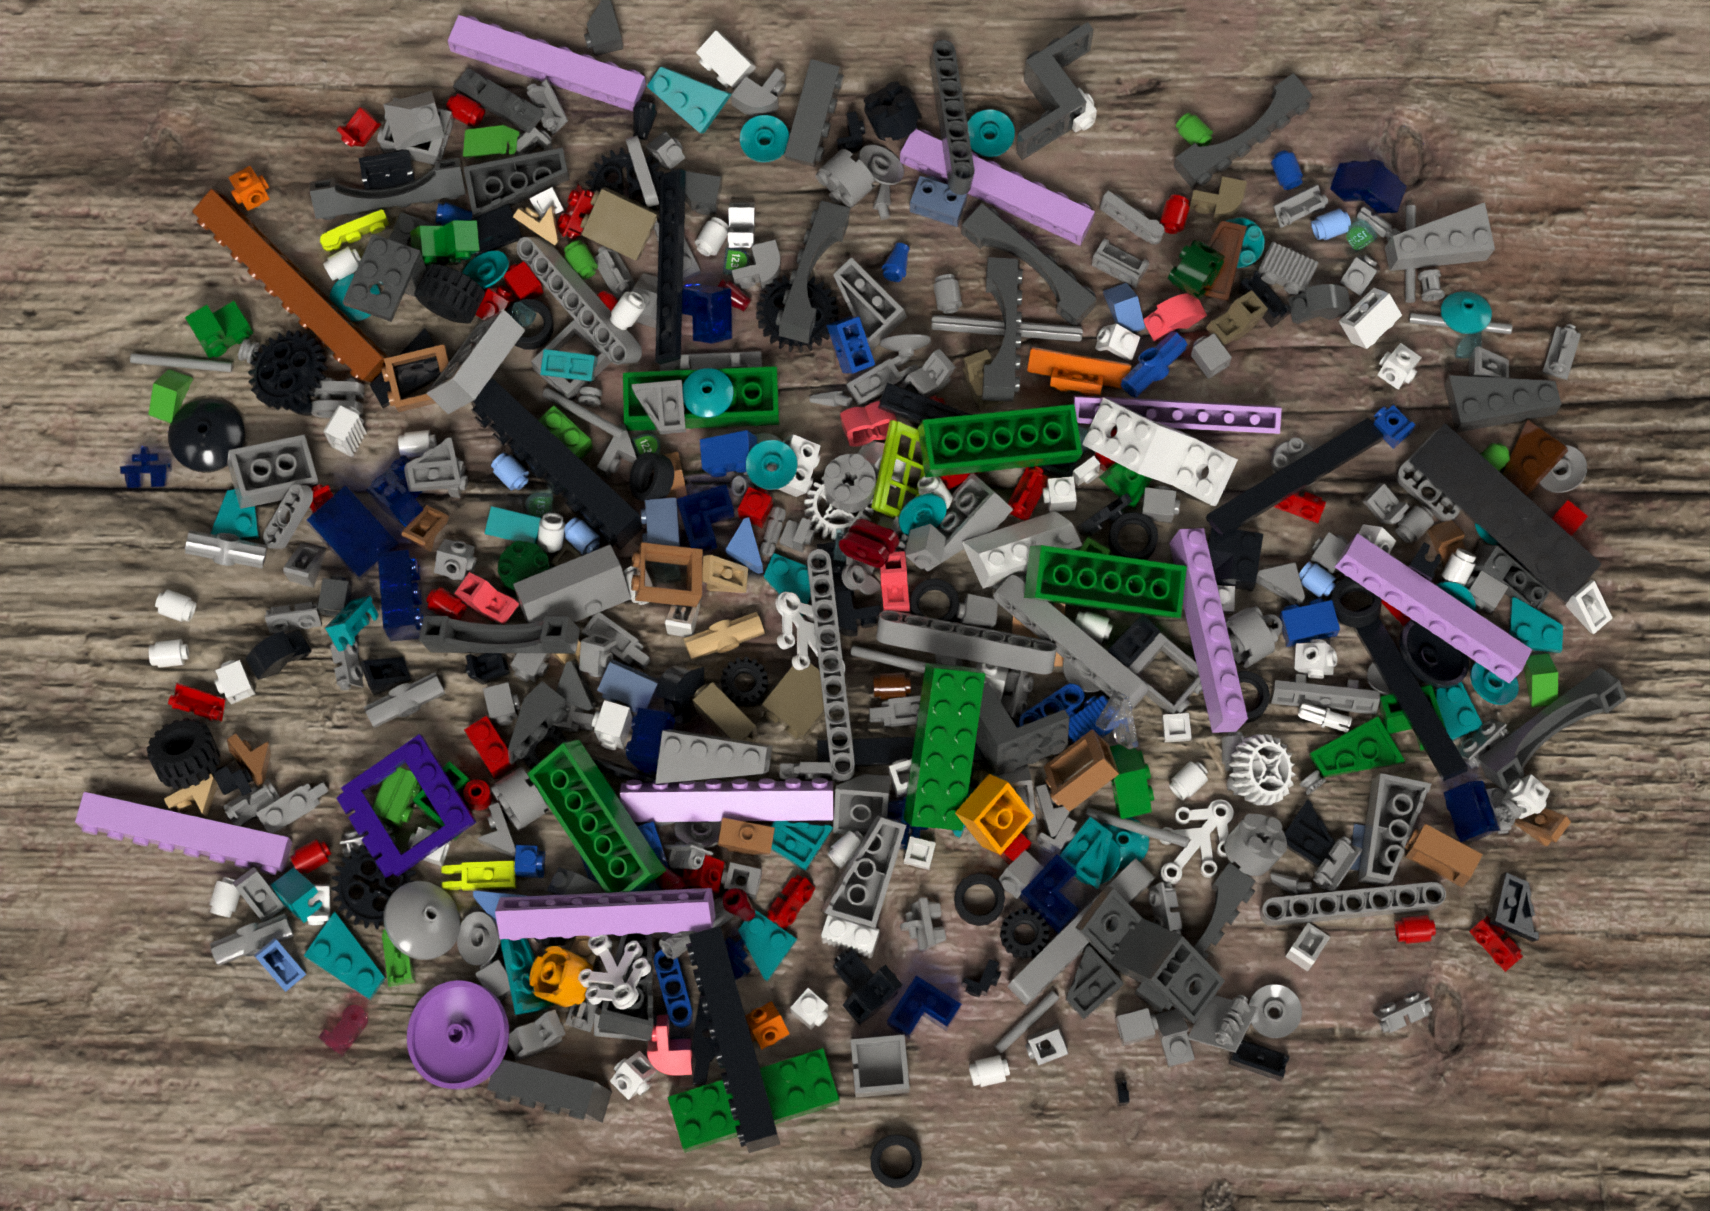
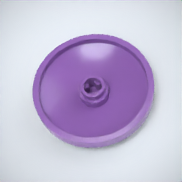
[407,980,509,1090]

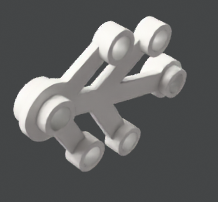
[776,592,845,672]
[1160,799,1234,885]
[578,935,651,1009]

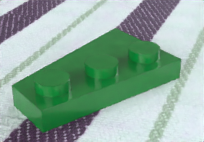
[1099,462,1152,508]
[1309,716,1405,778]

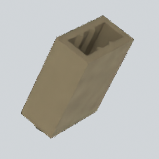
[580,187,660,261]
[762,660,841,741]
[693,682,758,742]

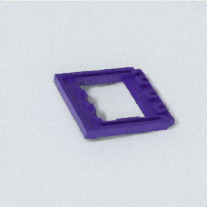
[336,734,477,878]

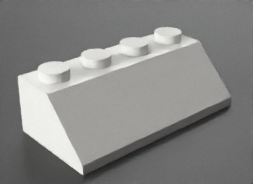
[962,511,1082,589]

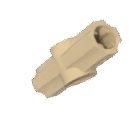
[684,612,765,661]

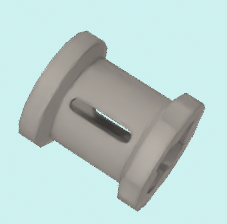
[1418,270,1445,302]

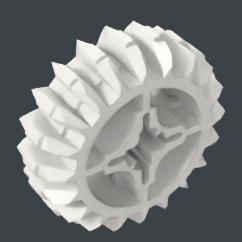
[804,476,874,542]
[1229,734,1296,806]

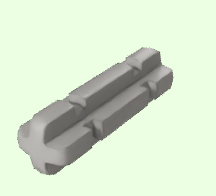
[1357,206,1401,242]
[760,507,786,557]

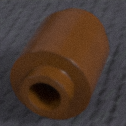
[873,672,911,700]

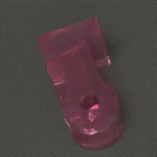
[318,1005,368,1057]

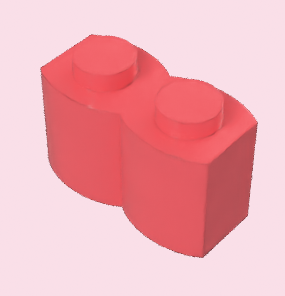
[840,401,897,447]

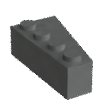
[784,59,844,167]
[463,148,570,218]
[1444,375,1561,433]
[598,933,653,1041]
[487,1060,612,1123]

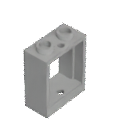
[377,98,454,165]
[531,320,611,401]
[1128,633,1202,714]

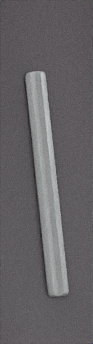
[931,315,1083,342]

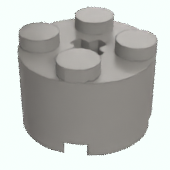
[815,149,875,208]
[824,454,876,513]
[1225,606,1278,668]
[490,767,549,830]
[1224,814,1287,876]

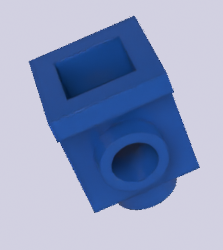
[1374,405,1415,449]
[514,845,546,878]

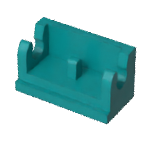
[540,349,598,382]
[484,506,542,544]
[325,596,378,652]
[270,867,322,923]

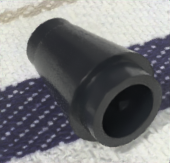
[633,101,658,140]

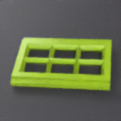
[871,420,925,519]

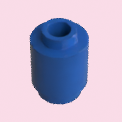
[1271,150,1303,190]

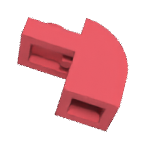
[1143,293,1207,342]
[880,551,910,612]
[455,572,519,625]
[647,1015,693,1075]

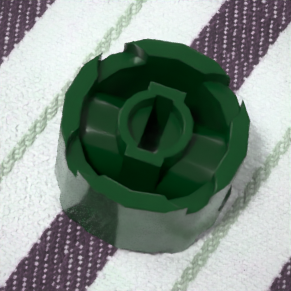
[1168,240,1225,299]
[497,540,551,598]

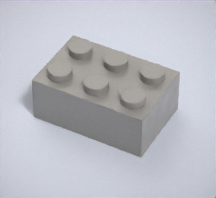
[227,435,318,509]

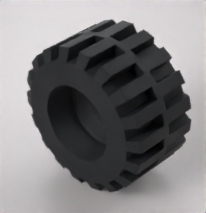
[414,264,485,324]
[147,718,221,789]

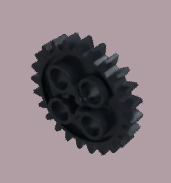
[585,148,664,211]
[756,275,838,352]
[248,330,328,411]
[331,845,417,930]

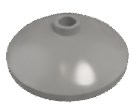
[384,881,460,960]

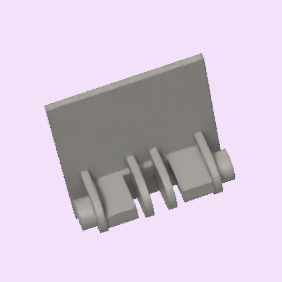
[1187,995,1258,1053]

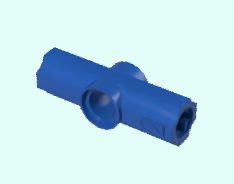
[1120,331,1187,398]

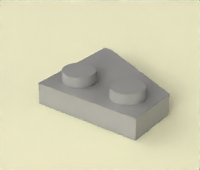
[632,380,686,434]
[404,437,461,492]

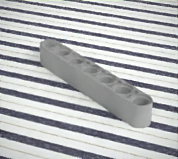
[517,236,642,365]
[993,575,1149,711]
[876,610,1057,675]
[1007,859,1155,1006]
[1260,882,1446,926]

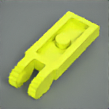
[319,209,390,252]
[441,861,516,891]

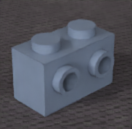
[910,176,967,227]
[641,498,680,547]
[597,659,659,713]

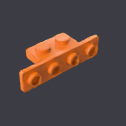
[1027,347,1132,396]

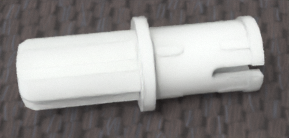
[1298,703,1352,733]

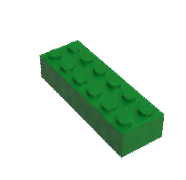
[623,366,779,431]
[918,404,1082,478]
[1024,545,1187,618]
[903,663,986,831]
[527,740,666,893]
[667,1048,840,1153]

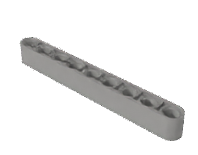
[807,549,855,781]

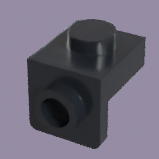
[837,111,865,153]
[465,653,510,685]
[213,760,253,796]
[833,949,874,993]
[962,959,1002,998]

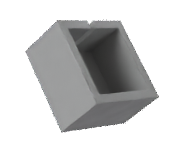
[850,1034,910,1098]

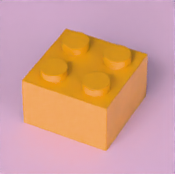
[955,774,1034,855]

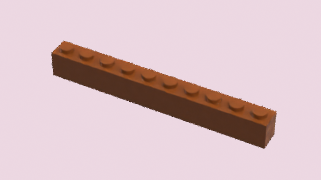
[192,189,389,383]

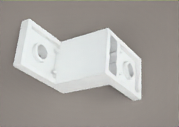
[1082,397,1238,507]

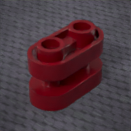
[839,519,900,568]

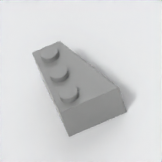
[833,257,907,351]

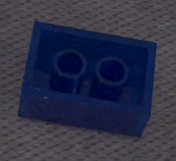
[306,485,398,581]
[377,549,424,642]

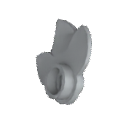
[842,556,881,595]

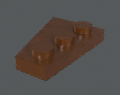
[1179,221,1247,301]
[1502,419,1568,496]

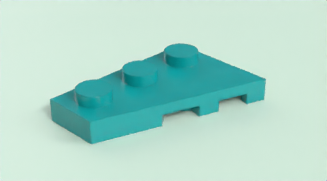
[304,911,386,1001]

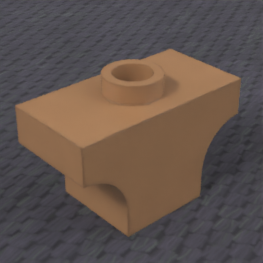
[717,818,775,856]

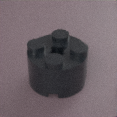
[864,81,922,141]

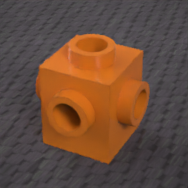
[228,166,270,211]
[745,1001,790,1050]

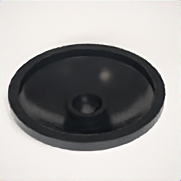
[168,398,245,473]
[1399,620,1469,688]

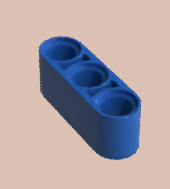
[1016,684,1084,728]
[654,950,693,1028]

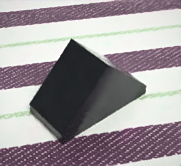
[360,657,411,695]

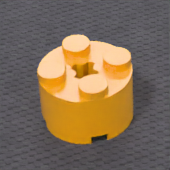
[529,946,593,1007]

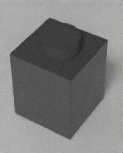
[317,576,352,616]

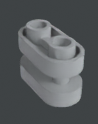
[311,378,365,418]

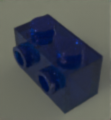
[1444,781,1500,843]

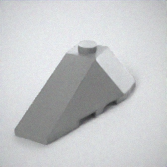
[924,473,1013,572]

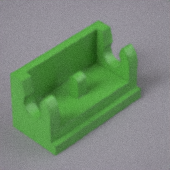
[463,125,520,159]
[382,929,415,987]

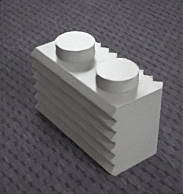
[1258,242,1318,295]

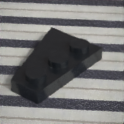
[370,328,441,409]

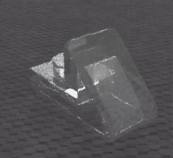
[1095,691,1139,749]

